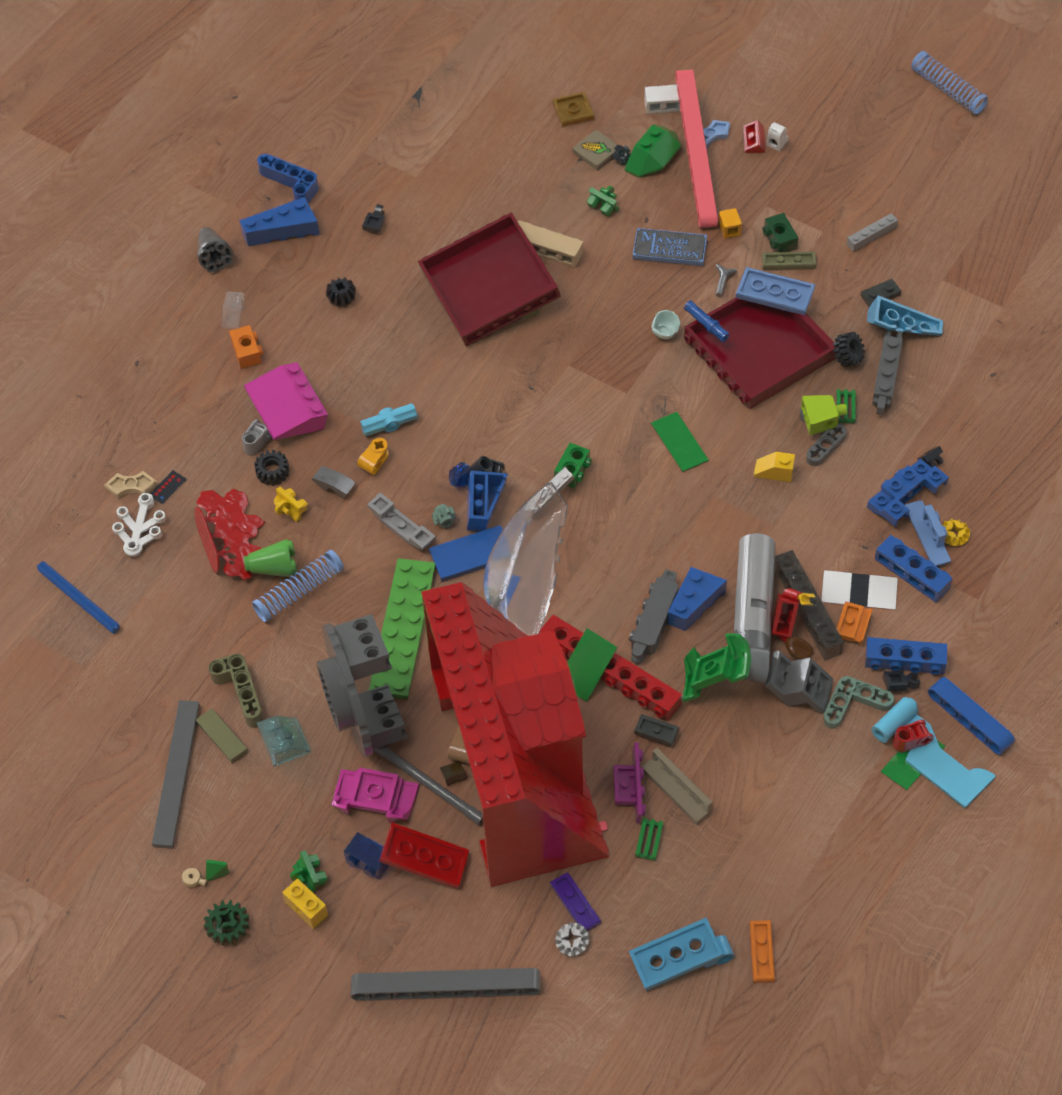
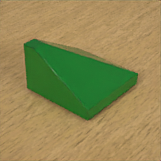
[206,860,230,881]

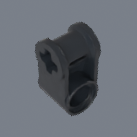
[469,456,505,473]

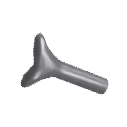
[715,264,737,297]

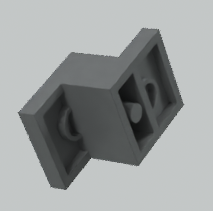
[765,651,833,713]

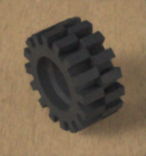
[833,332,865,367]
[254,450,289,486]

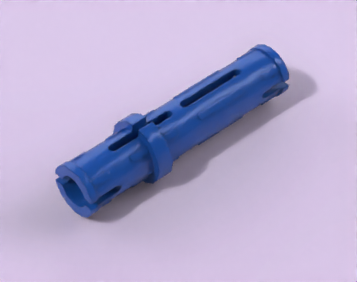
[684,300,730,343]

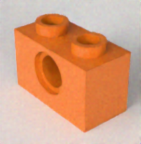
[229,325,263,369]

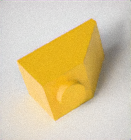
[754,452,795,482]

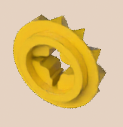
[942,518,970,546]

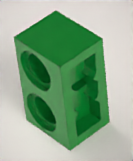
[554,443,592,489]

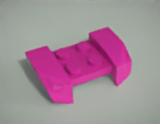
[331,767,419,822]

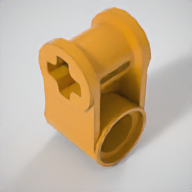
[357,438,389,475]

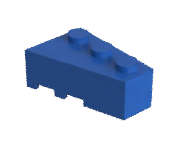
[467,471,508,531]

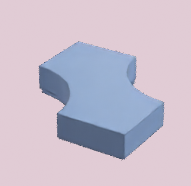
[703,120,730,149]

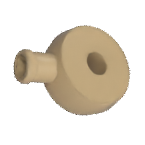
[182,868,207,888]

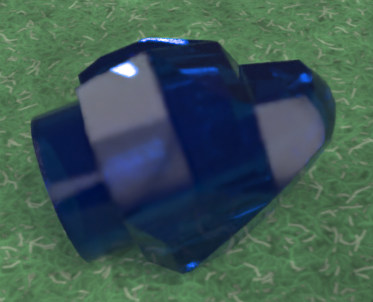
[449,462,470,488]

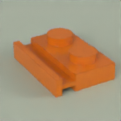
[834,601,873,645]

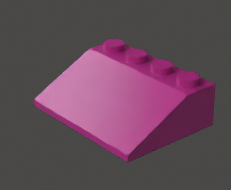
[244,362,328,440]

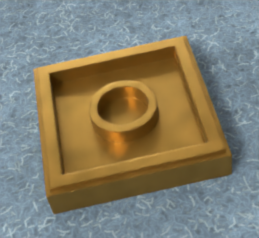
[552,92,594,127]

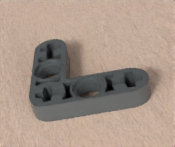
[800,409,846,466]

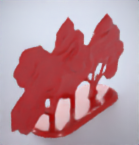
[194,489,265,580]

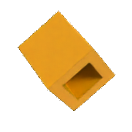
[718,208,742,239]

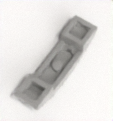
[367,493,436,550]

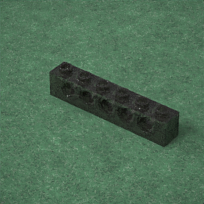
[774,550,844,661]

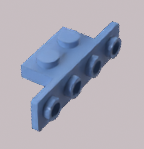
[905,500,951,567]

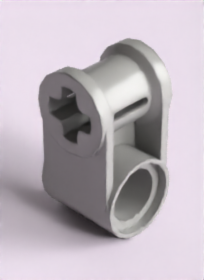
[242,419,271,455]

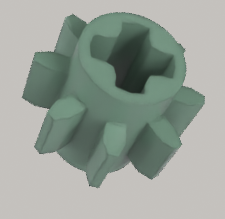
[432,504,456,528]

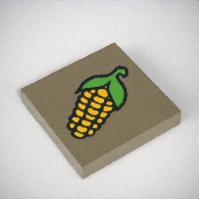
[572,130,617,170]

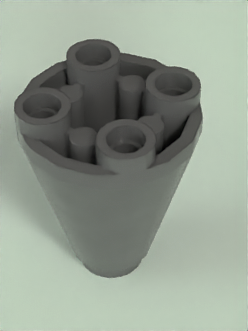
[197,227,233,273]

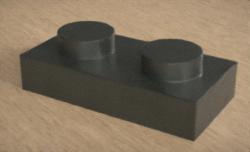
[861,279,901,307]
[634,714,679,747]

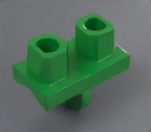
[587,186,620,217]
[290,851,327,893]

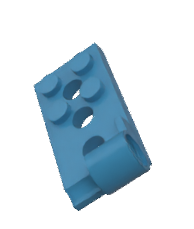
[629,917,735,991]

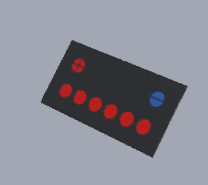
[150,470,186,504]

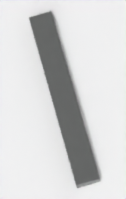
[152,700,200,848]

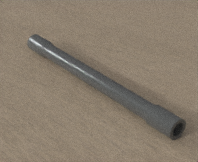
[373,745,483,826]

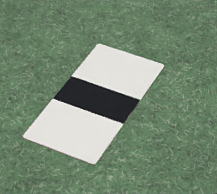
[821,570,898,609]

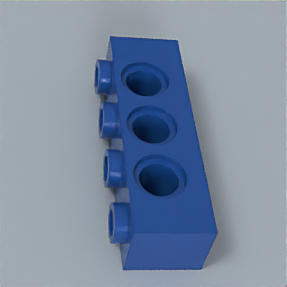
[875,535,953,603]
[865,637,947,675]

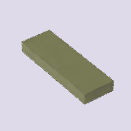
[761,251,816,271]
[196,708,248,763]

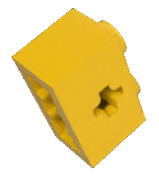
[282,878,328,929]

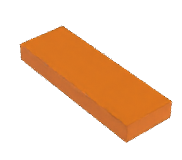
[749,920,775,983]

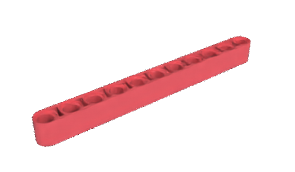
[675,69,718,228]

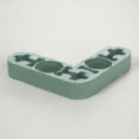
[823,676,894,729]

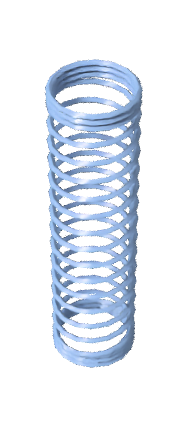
[911,51,988,114]
[252,550,344,622]

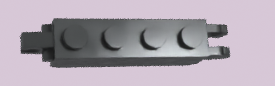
[872,329,903,415]
[629,569,678,665]

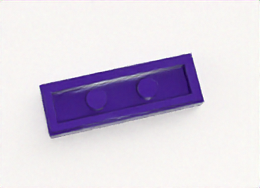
[550,872,601,932]

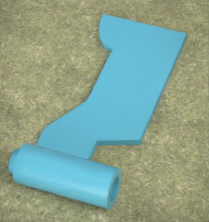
[871,697,996,808]

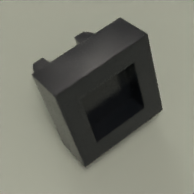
[917,446,943,468]

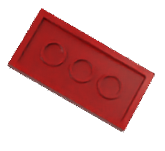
[379,822,469,889]

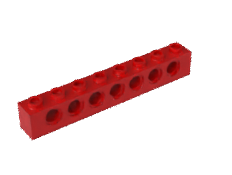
[539,614,682,721]

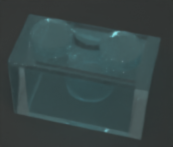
[257,716,311,767]

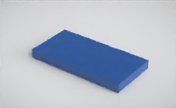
[429,525,514,582]

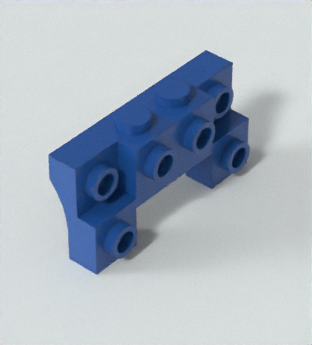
[867,459,949,527]

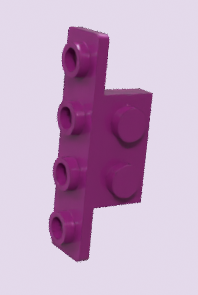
[613,742,646,823]

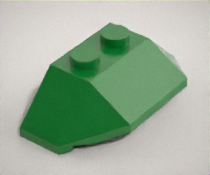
[625,124,681,178]

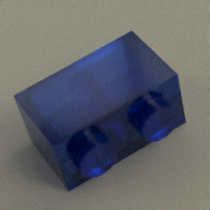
[344,832,390,880]

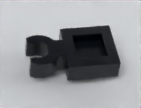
[883,671,921,691]

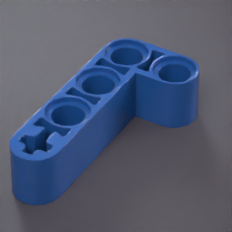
[257,154,319,203]

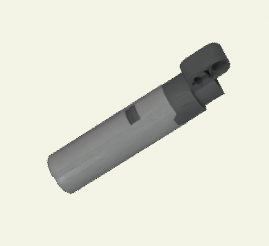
[734,533,776,684]

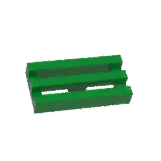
[836,389,855,423]
[635,818,663,861]

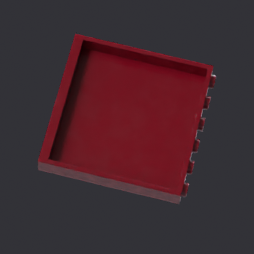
[418,212,561,346]
[684,298,836,409]

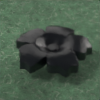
[612,145,630,165]

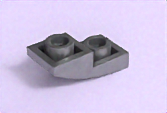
[311,466,356,498]

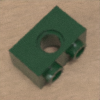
[762,213,798,252]

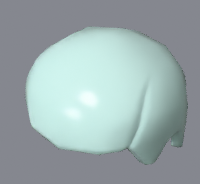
[651,310,680,340]

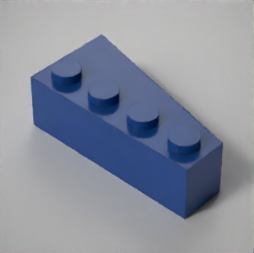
[239,197,320,246]

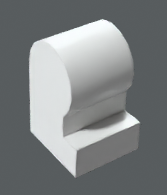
[766,122,788,151]

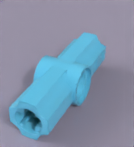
[360,403,418,436]

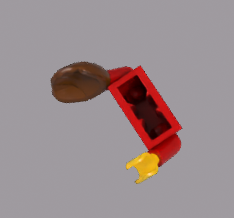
[772,588,815,660]

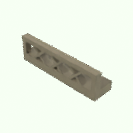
[642,748,712,825]

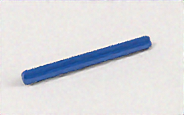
[37,561,120,634]

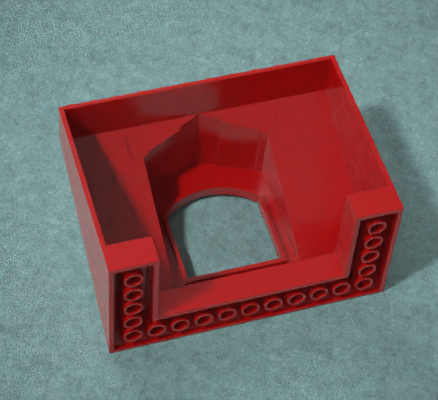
[421,582,609,887]

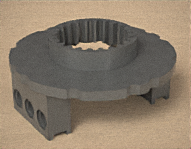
[317,614,407,757]

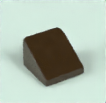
[440,761,466,786]

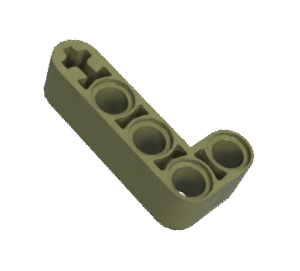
[208,654,263,728]

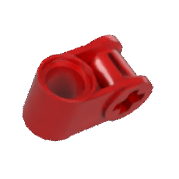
[893,719,934,752]

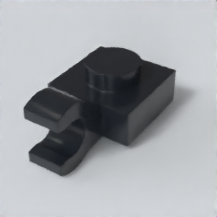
[362,204,385,234]

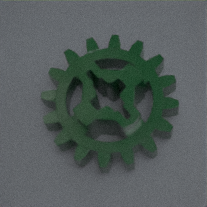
[203,900,250,945]

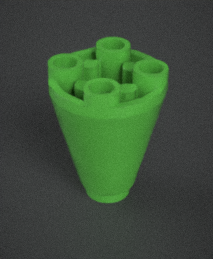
[244,539,297,577]

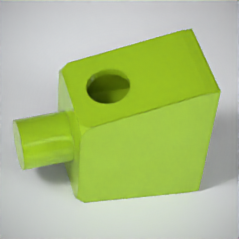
[801,395,847,435]

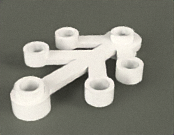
[112,493,166,557]

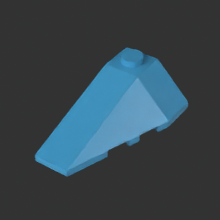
[867,295,943,336]

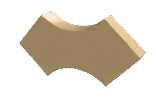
[104,471,158,498]

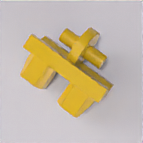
[273,487,308,522]

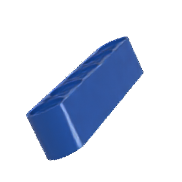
[928,677,1015,755]

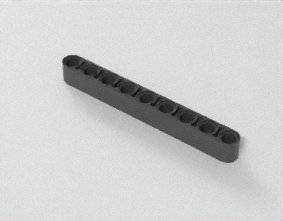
[351,968,541,1001]

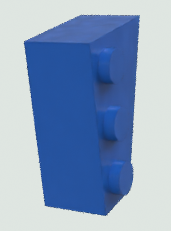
[667,567,727,631]

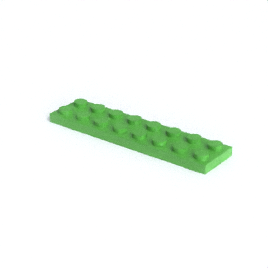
[369,558,436,700]

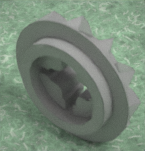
[555,922,589,956]

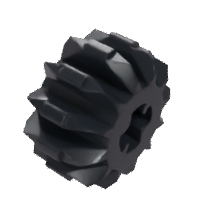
[326,277,356,307]

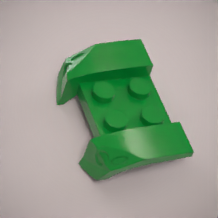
[682,633,752,703]

